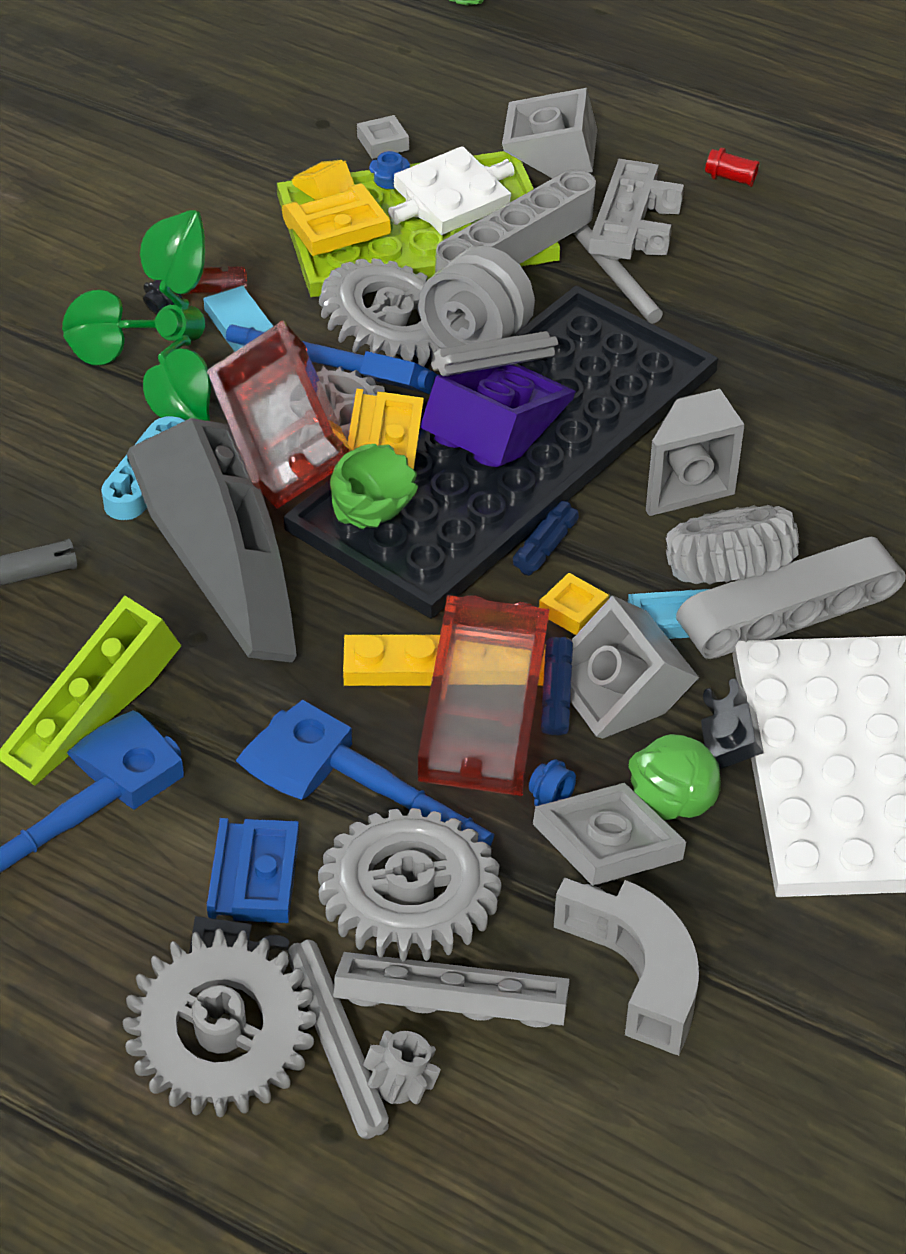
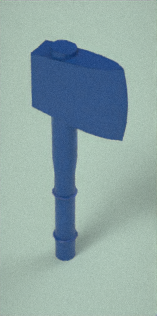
[226,324,438,394]
[236,700,494,846]
[0,710,184,873]

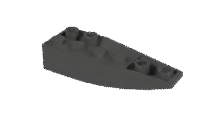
[127,418,297,663]

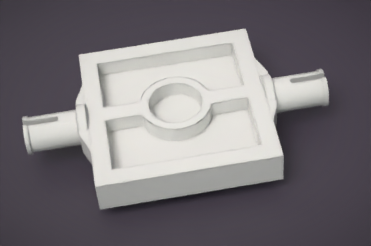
[388,146,514,235]

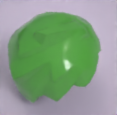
[330,444,418,529]
[629,734,721,820]

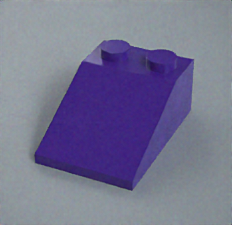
[420,364,576,467]

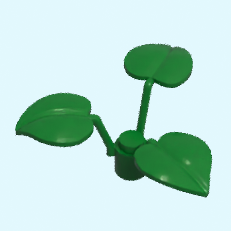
[62,210,211,421]

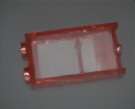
[207,320,353,509]
[418,595,549,796]

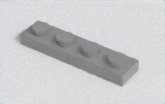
[333,952,570,1027]

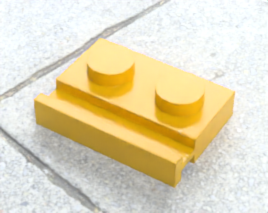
[346,388,424,470]

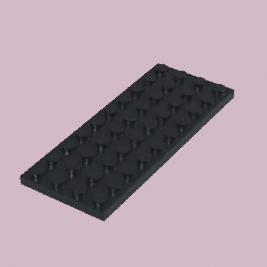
[284,285,718,619]

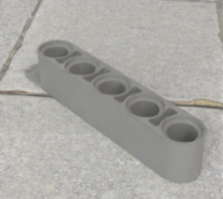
[435,170,596,273]
[676,537,906,659]

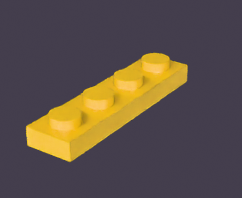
[343,635,546,686]

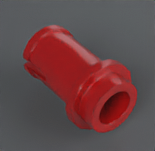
[705,147,760,187]

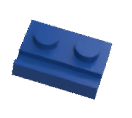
[207,818,299,923]

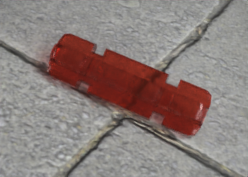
[188,266,247,294]

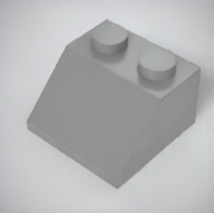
[502,88,597,179]
[646,389,744,516]
[570,595,699,739]

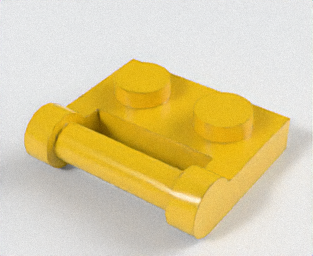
[282,183,391,256]

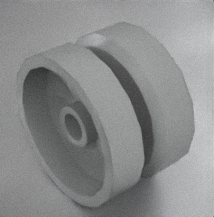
[418,246,535,348]

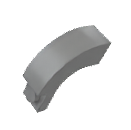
[554,878,699,1056]

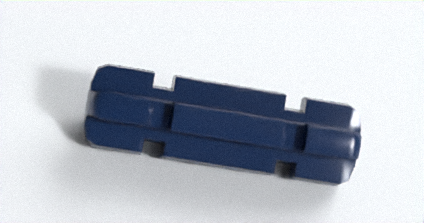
[513,501,579,576]
[541,637,573,736]

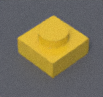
[539,573,609,635]

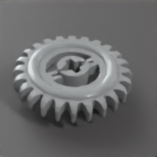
[319,258,441,367]
[318,808,501,962]
[123,928,317,1117]

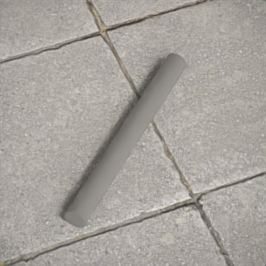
[573,225,663,324]

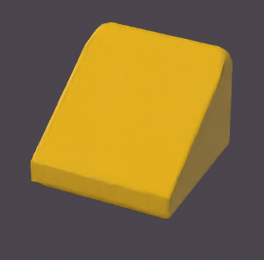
[291,160,355,200]

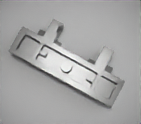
[588,159,684,260]

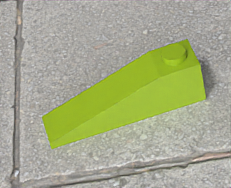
[0,596,181,786]

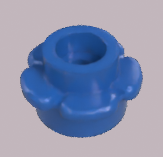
[369,151,410,189]
[529,759,576,806]

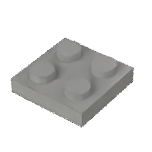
[533,783,686,886]

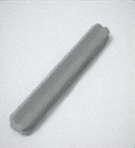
[431,331,558,377]
[288,939,389,1139]

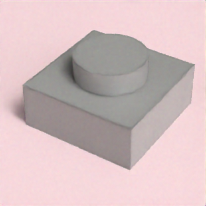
[357,115,409,159]

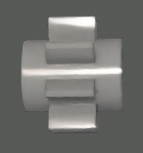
[363,1031,441,1104]

